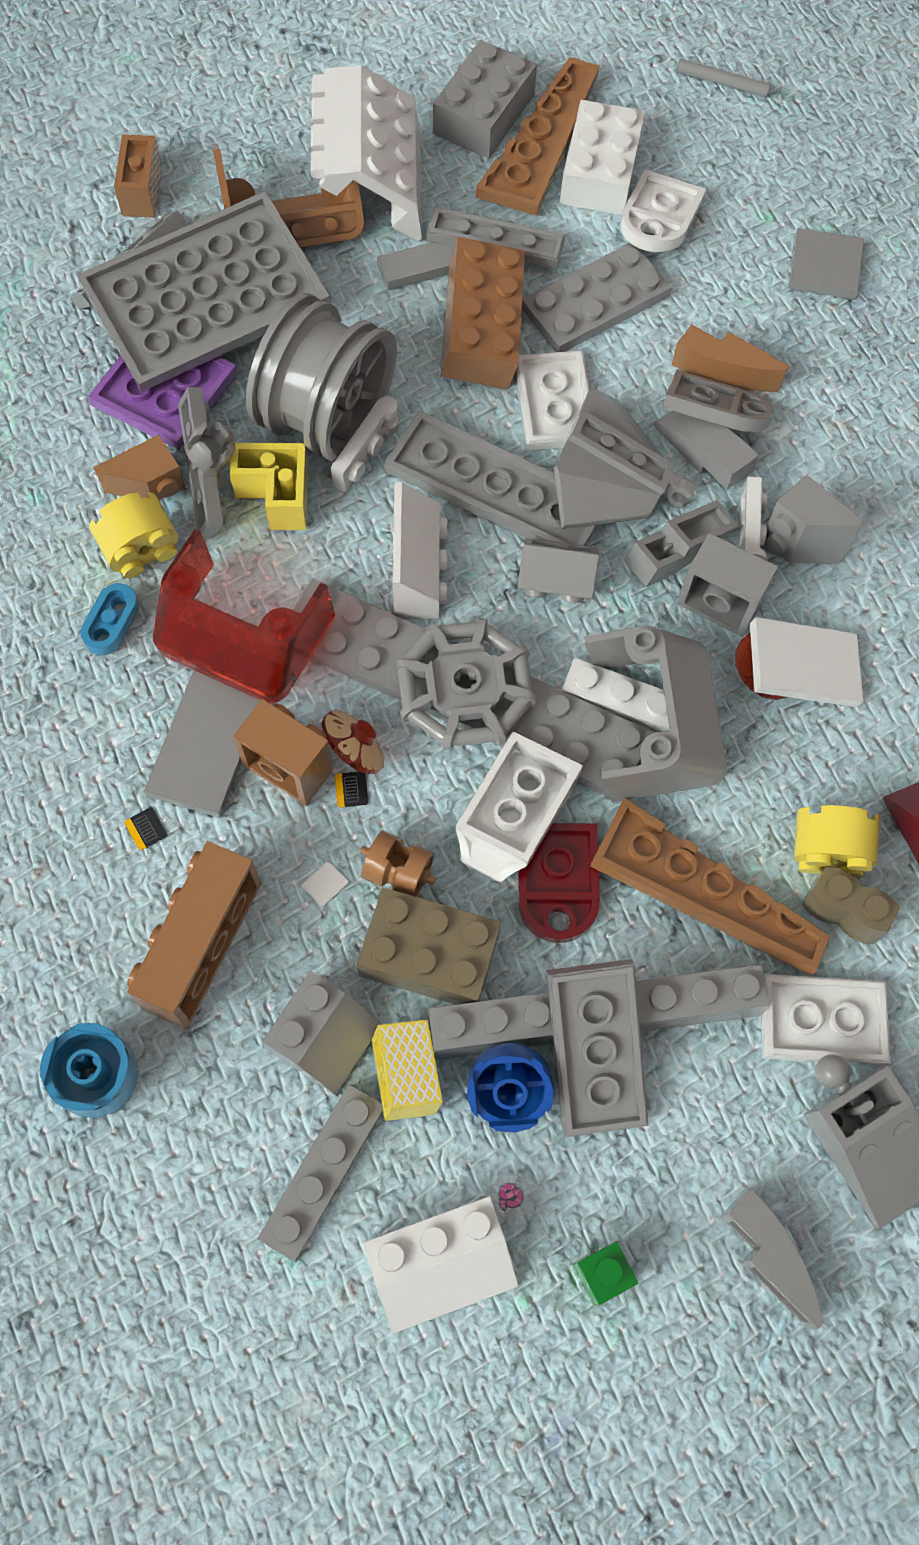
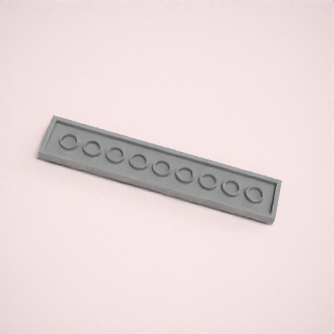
[277,578,653,802]

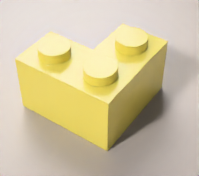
[230,443,309,530]

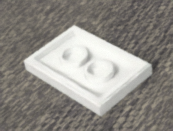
[515,350,590,451]
[750,617,864,707]
[761,974,891,1066]

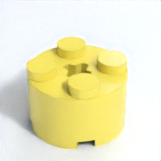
[89,492,178,579]
[794,805,880,878]

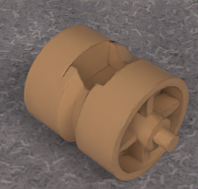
[360,830,436,897]

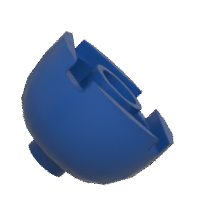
[467,1042,554,1133]

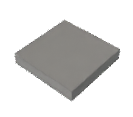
[788,228,864,300]

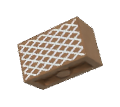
[114,134,162,218]

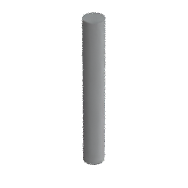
[676,58,771,98]

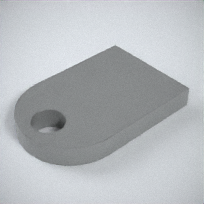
[662,370,774,432]

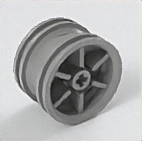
[246,293,397,462]

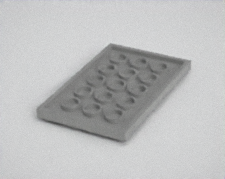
[77,191,331,392]

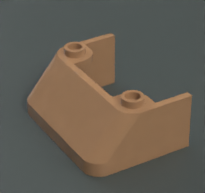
[212,144,364,248]

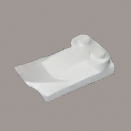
[455,732,583,882]

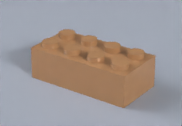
[440,237,525,389]
[127,841,262,1030]

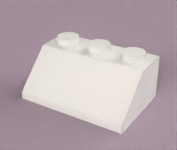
[393,482,447,619]
[363,1196,518,1334]

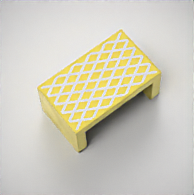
[372,1020,443,1121]

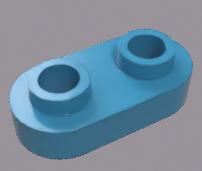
[81,583,139,655]

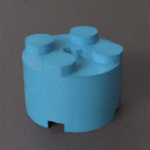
[40,1023,138,1118]

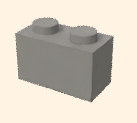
[517,538,599,603]

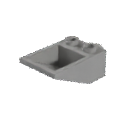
[803,1054,919,1229]

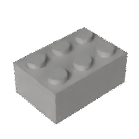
[433,40,537,159]

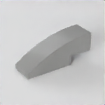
[654,411,759,490]
[624,500,740,587]
[720,1188,824,1329]

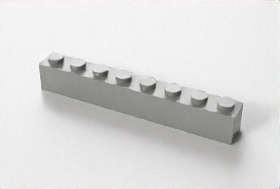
[428,964,770,1060]

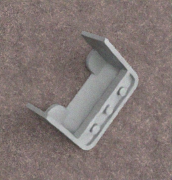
[584,625,727,802]

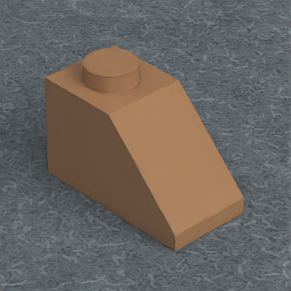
[93,435,185,500]

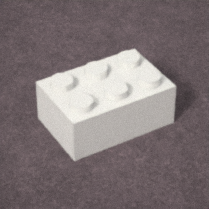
[560,100,645,215]

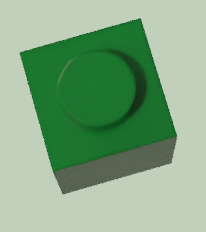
[572,1241,639,1306]

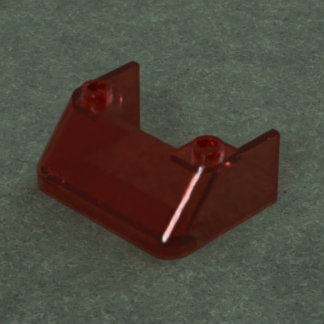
[153,529,336,703]

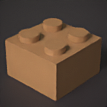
[233,699,333,806]

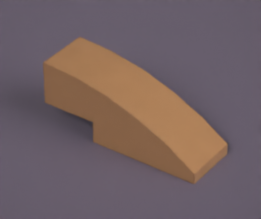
[672,325,789,392]

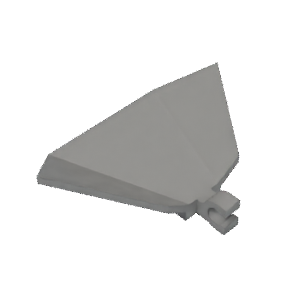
[554,389,696,529]

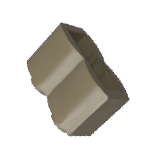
[802,867,900,944]

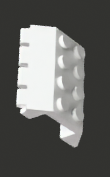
[311,65,422,241]

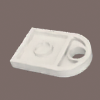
[620,169,706,252]

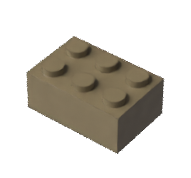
[357,887,501,1005]

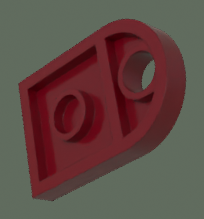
[518,823,600,943]

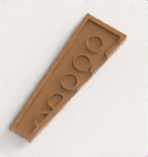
[476,57,600,216]
[590,798,830,976]

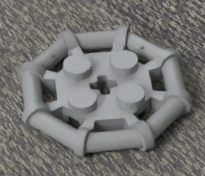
[394,618,537,750]

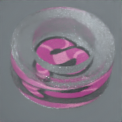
[489,1174,533,1220]

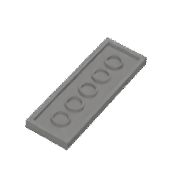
[384,410,598,546]

